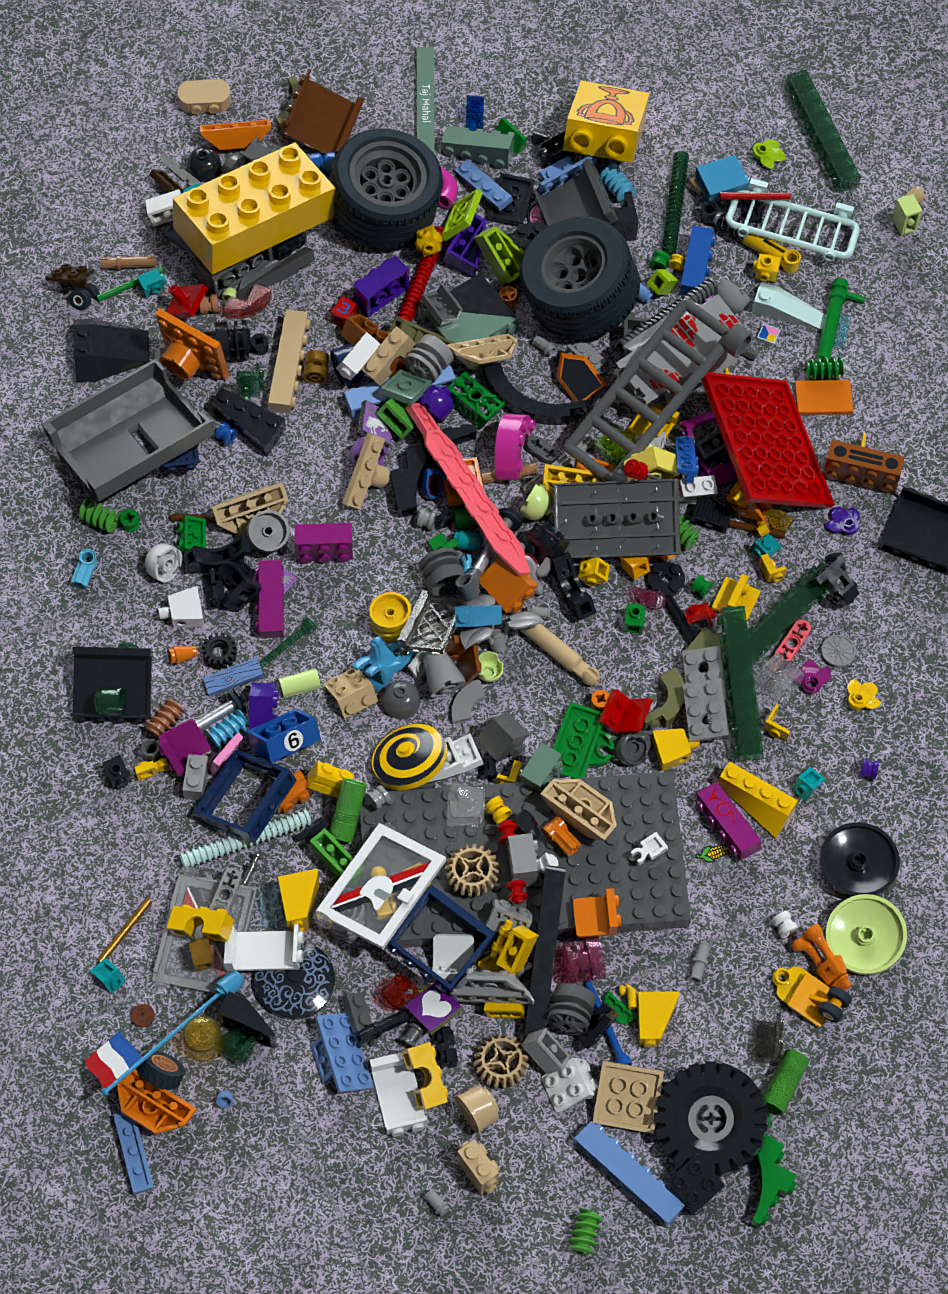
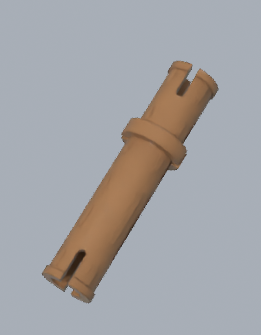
[101,255,155,270]
[481,462,538,485]

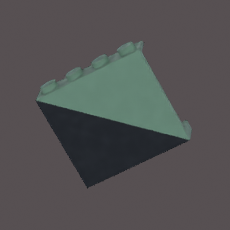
[421,273,518,362]

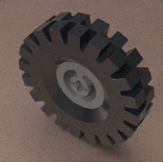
[654,1061,770,1177]

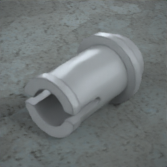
[532,335,556,356]
[527,604,550,620]
[424,1189,450,1216]

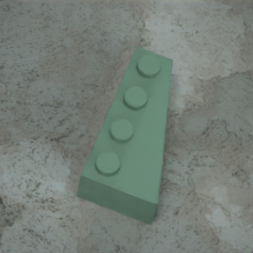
[441,126,515,169]

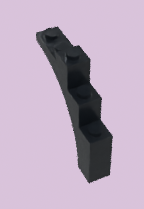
[390,424,477,518]

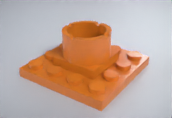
[155,308,230,381]

